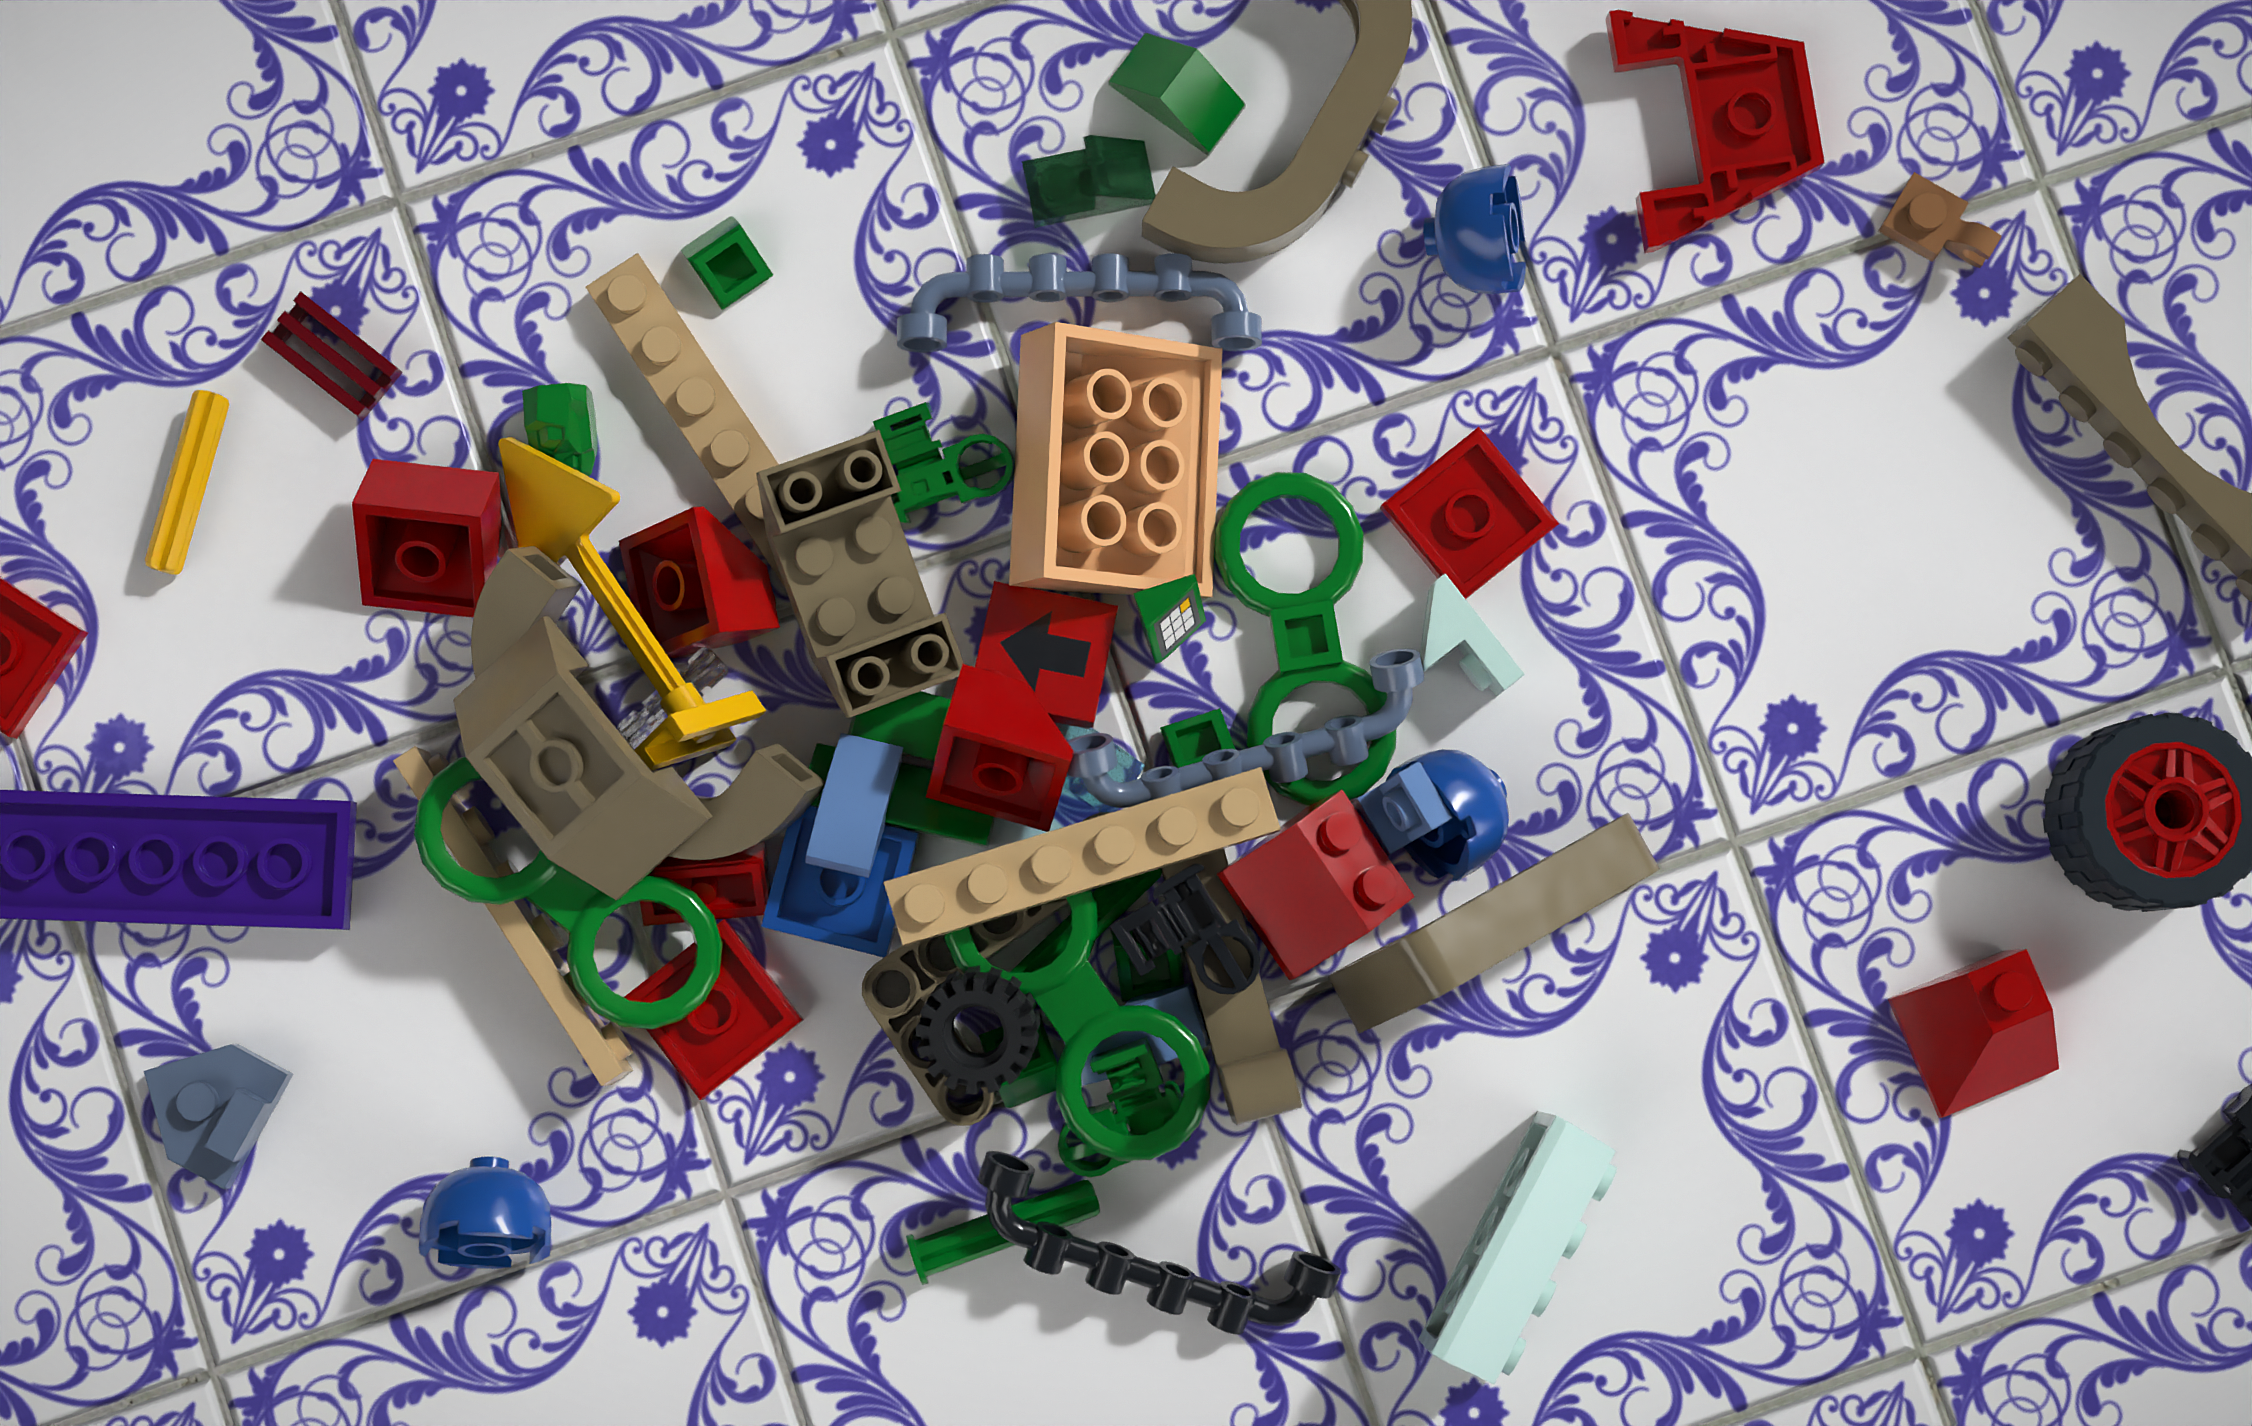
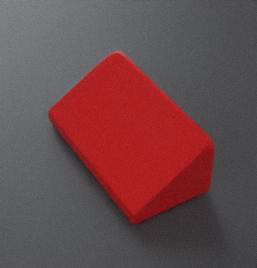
[640,841,770,926]

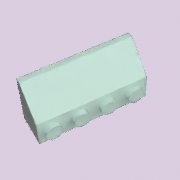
[1418,1111,1617,1384]

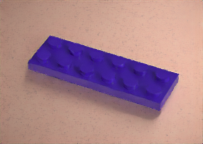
[0,790,357,930]

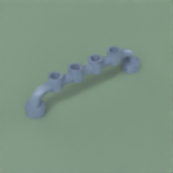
[897,253,1262,353]
[1067,649,1424,808]

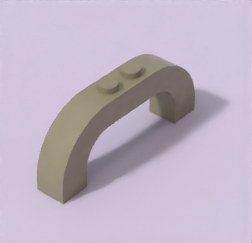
[1142,0,1412,264]
[471,546,826,860]

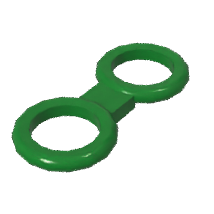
[1215,472,1397,806]
[414,756,723,1029]
[944,890,1210,1161]

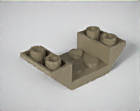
[756,430,964,718]
[453,616,713,900]

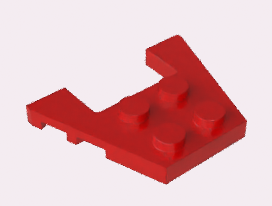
[1605,10,1825,254]

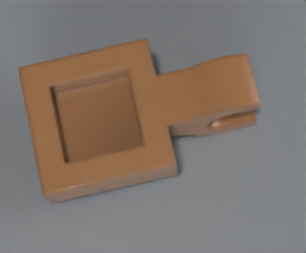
[1878,172,2002,268]

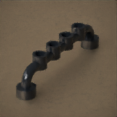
[977,1151,1341,1335]

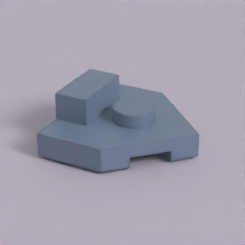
[144,1044,294,1190]

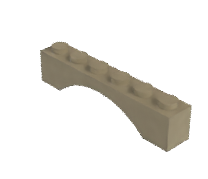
[2007,274,2252,602]

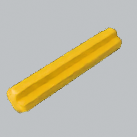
[144,390,229,574]

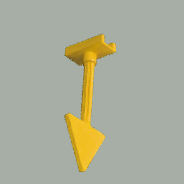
[498,437,766,771]

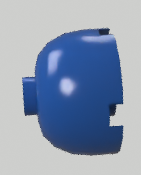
[1423,164,1526,294]
[1386,749,1509,881]
[419,1156,551,1269]

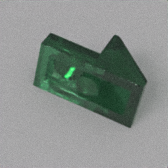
[1022,135,1156,228]

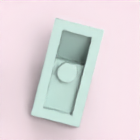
[1420,574,1525,697]

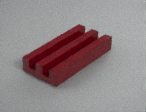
[260,291,403,420]

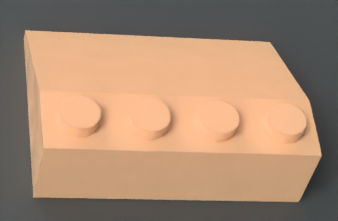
[1009,322,1223,598]

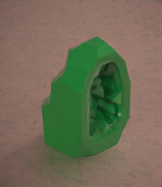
[522,383,598,476]

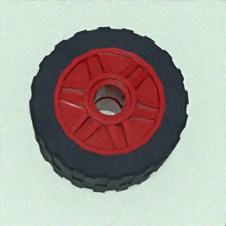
[2043,712,2252,912]

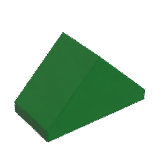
[1109,32,1246,156]

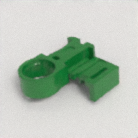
[873,402,1015,523]
[1058,1037,1191,1178]

